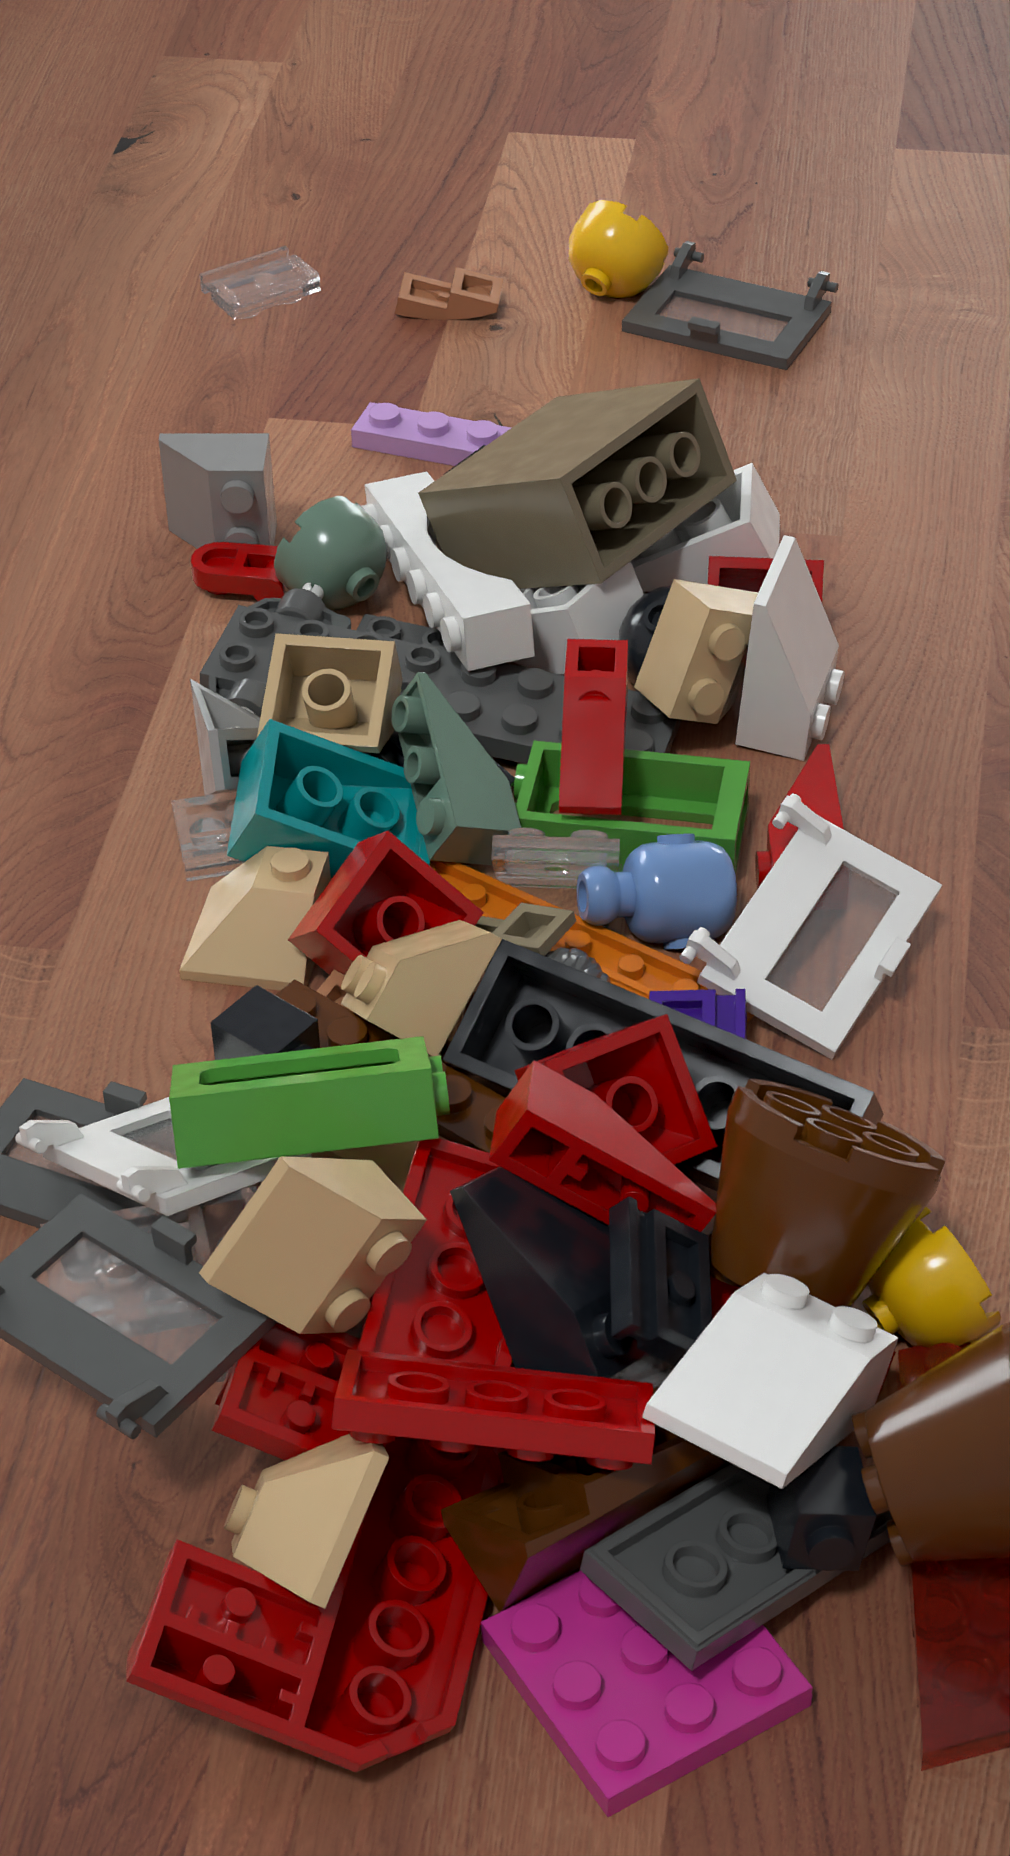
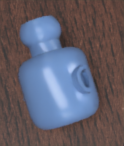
[577,834,737,950]

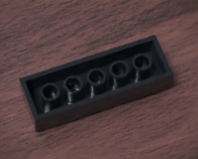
[442,939,884,1191]

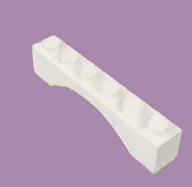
[361,471,535,671]

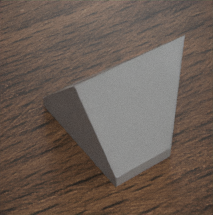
[190,679,260,797]

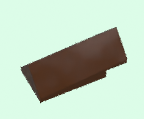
[441,1384,730,1612]

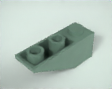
[391,672,522,865]

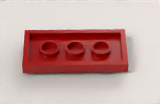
[357,1138,512,1367]
[331,1349,655,1470]

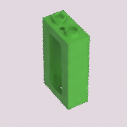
[513,740,750,875]
[169,1036,450,1169]

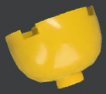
[568,200,668,298]
[862,1207,1001,1353]

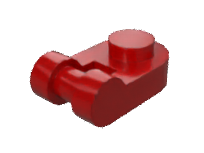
[191,542,287,601]

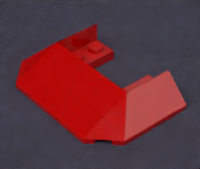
[126,1322,507,1772]

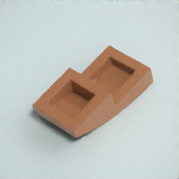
[395,267,503,320]

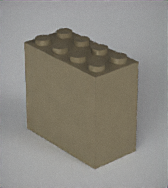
[418,378,737,589]

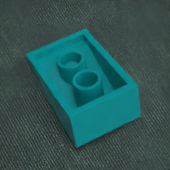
[227,719,430,878]

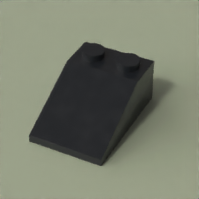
[450,1166,648,1378]

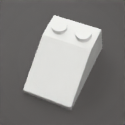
[631,463,780,591]
[735,535,844,761]
[511,561,644,675]
[642,1273,898,1489]

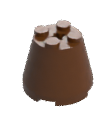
[709,1079,946,1307]
[852,1322,1010,1567]

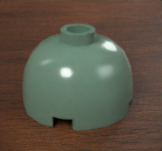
[274,496,388,611]

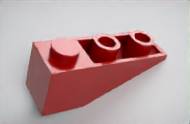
[559,639,628,815]

